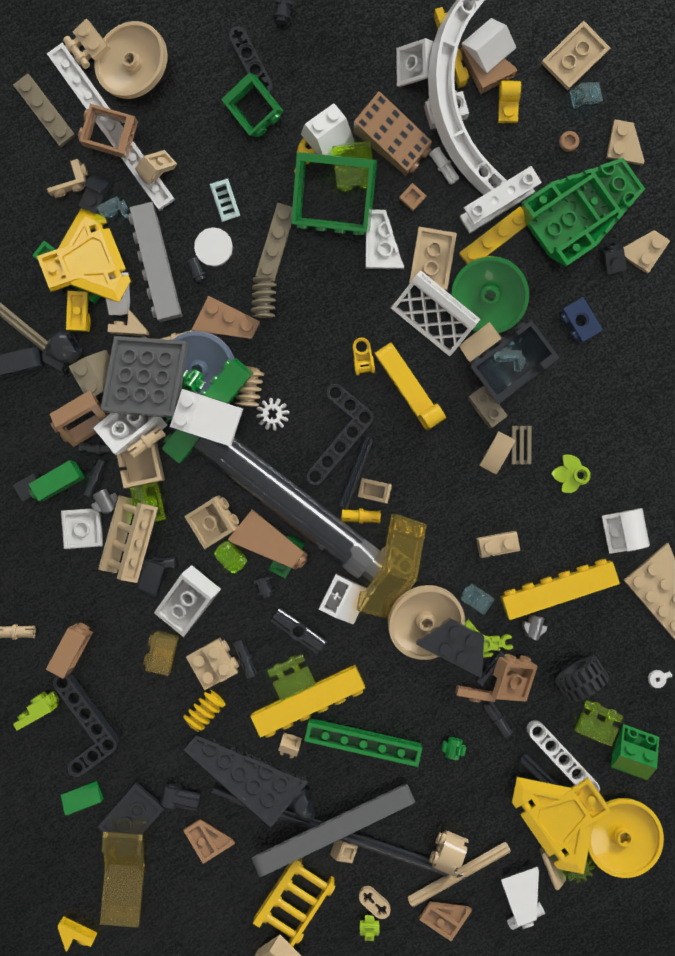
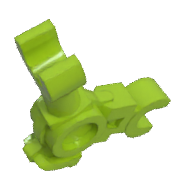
[465,620,513,658]

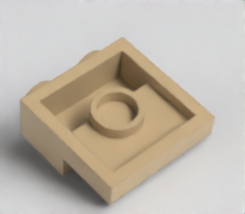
[184,495,239,549]
[186,638,239,690]

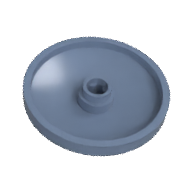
[173,331,234,395]

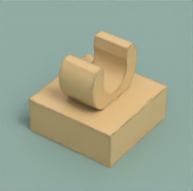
[278,733,302,758]

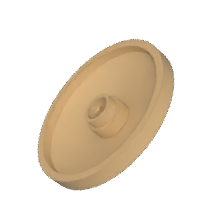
[95,21,167,99]
[388,585,465,660]

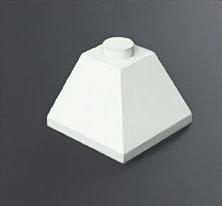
[396,38,434,87]

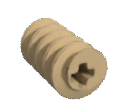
[235,366,264,407]

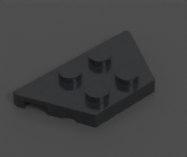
[415,618,484,678]

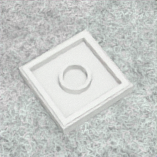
[61,509,103,549]

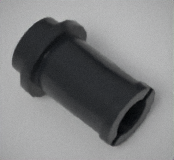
[186,257,206,283]

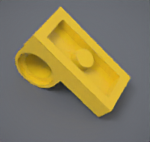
[498,81,521,123]
[66,291,90,332]

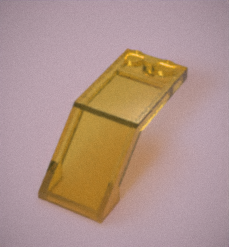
[356,514,427,619]
[100,832,145,927]

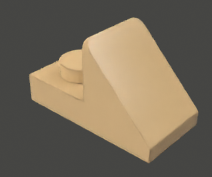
[108,310,149,336]

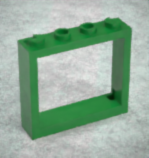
[291,152,377,235]

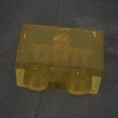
[144,631,179,676]

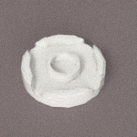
[194,228,233,267]

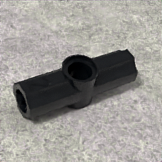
[271,608,327,654]

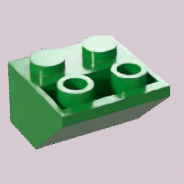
[611,724,659,780]

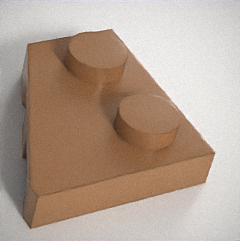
[183,819,235,864]
[419,902,472,941]

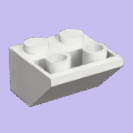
[319,573,370,624]

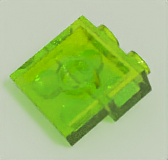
[332,141,372,191]

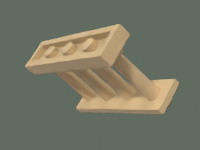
[98,495,158,583]

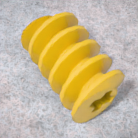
[183,690,226,732]

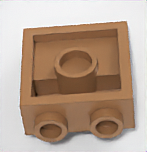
[492,654,538,701]

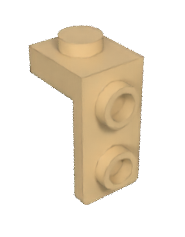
[47,159,88,198]

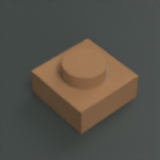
[399,183,426,211]

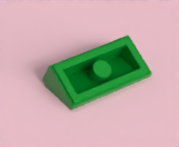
[61,781,104,815]

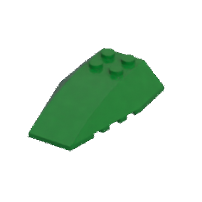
[521,158,645,266]

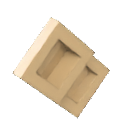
[479,431,516,474]

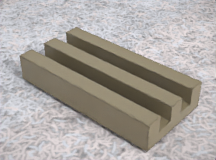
[511,426,531,464]

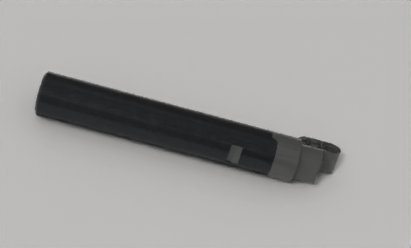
[193,437,413,586]

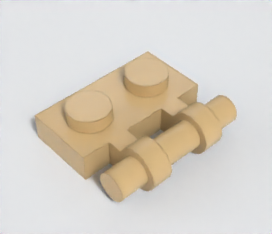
[63,19,110,69]

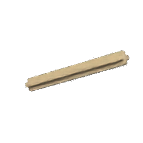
[408,842,511,907]

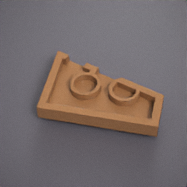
[192,296,260,339]

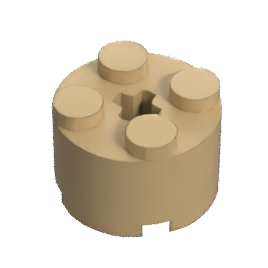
[429,830,468,877]

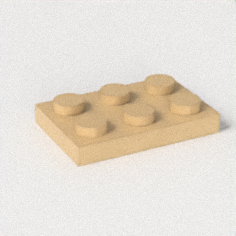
[541,21,610,90]
[409,227,457,291]

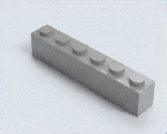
[128,202,182,322]

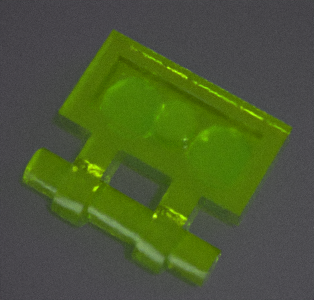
[267,654,316,701]
[575,701,623,746]

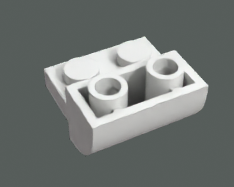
[602,508,650,554]

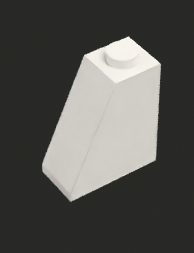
[501,867,539,929]

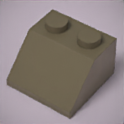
[69,350,110,399]

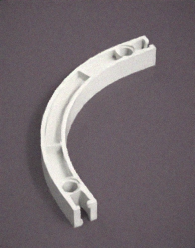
[428,0,507,195]

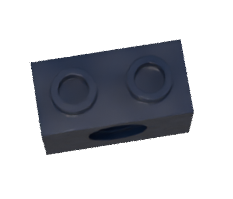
[560,297,603,344]

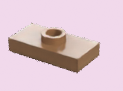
[455,685,495,702]

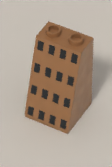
[353,92,432,176]

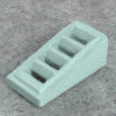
[209,179,240,222]

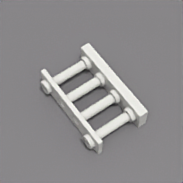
[460,166,542,234]

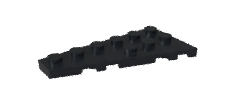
[183,735,308,828]

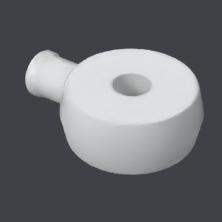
[648,670,672,688]

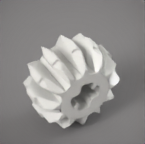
[257,398,289,431]

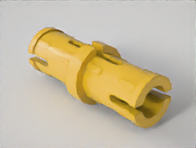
[341,509,381,524]

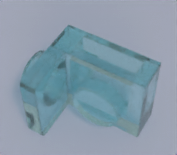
[97,196,129,219]

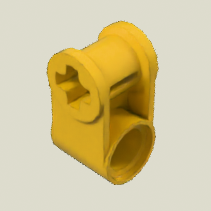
[353,338,375,376]

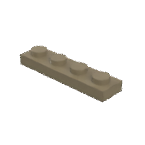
[13,74,76,147]
[256,203,292,282]

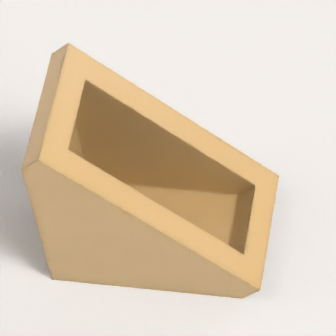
[358,478,392,503]

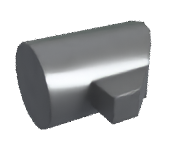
[91,489,117,514]
[522,614,547,640]

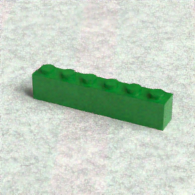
[162,358,254,463]
[304,718,422,767]

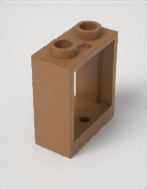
[78,104,138,159]
[50,390,109,447]
[46,623,93,678]

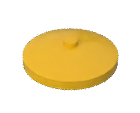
[588,798,664,878]

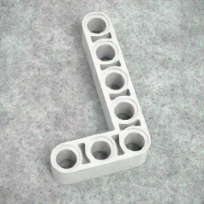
[527,720,600,791]

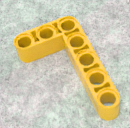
[375,342,446,431]

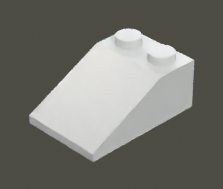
[170,389,243,446]
[94,413,167,455]
[154,565,221,637]

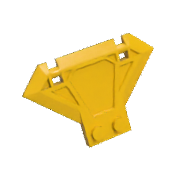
[37,208,131,303]
[512,777,611,874]

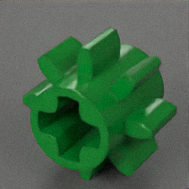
[182,369,205,393]
[442,737,466,760]

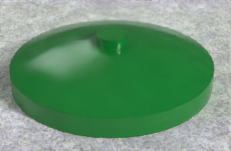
[451,256,529,333]

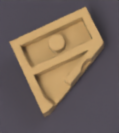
[623,230,670,273]

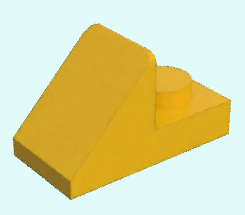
[58,916,98,952]

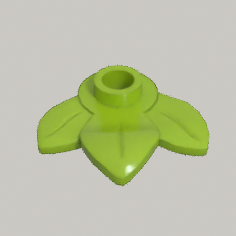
[552,455,590,493]

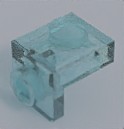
[570,82,603,108]
[494,348,525,372]
[461,584,495,615]

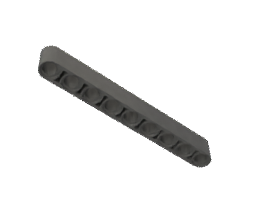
[251,784,415,877]

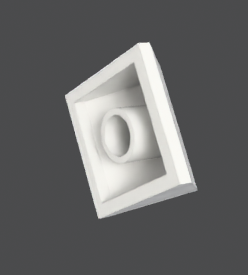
[462,18,516,74]

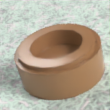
[559,131,579,152]

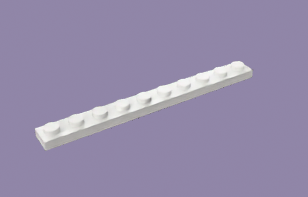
[47,43,175,211]

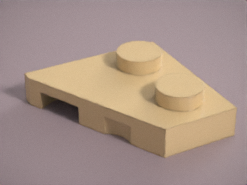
[606,120,644,166]

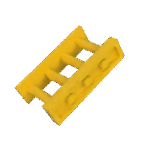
[253,858,335,947]

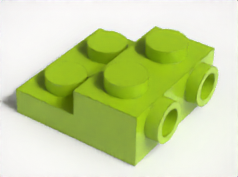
[13,691,60,731]

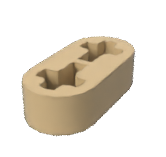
[359,886,390,919]

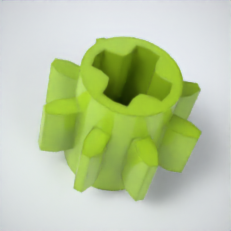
[360,915,379,941]

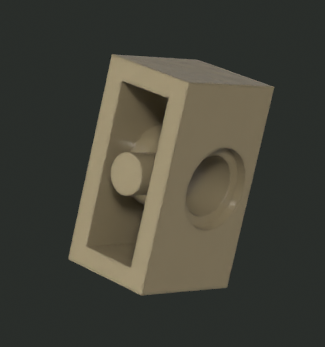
[467,386,507,429]

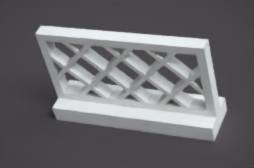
[391,271,480,356]

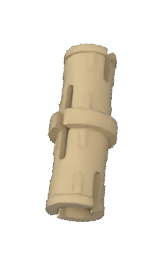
[127,426,166,459]
[0,624,36,640]

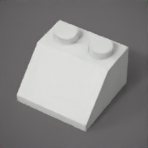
[301,104,354,156]

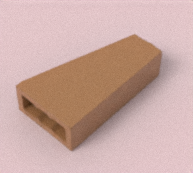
[228,510,308,570]

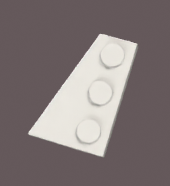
[366,210,404,269]

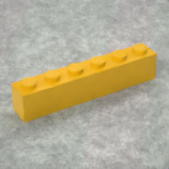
[500,559,620,620]
[251,665,365,738]

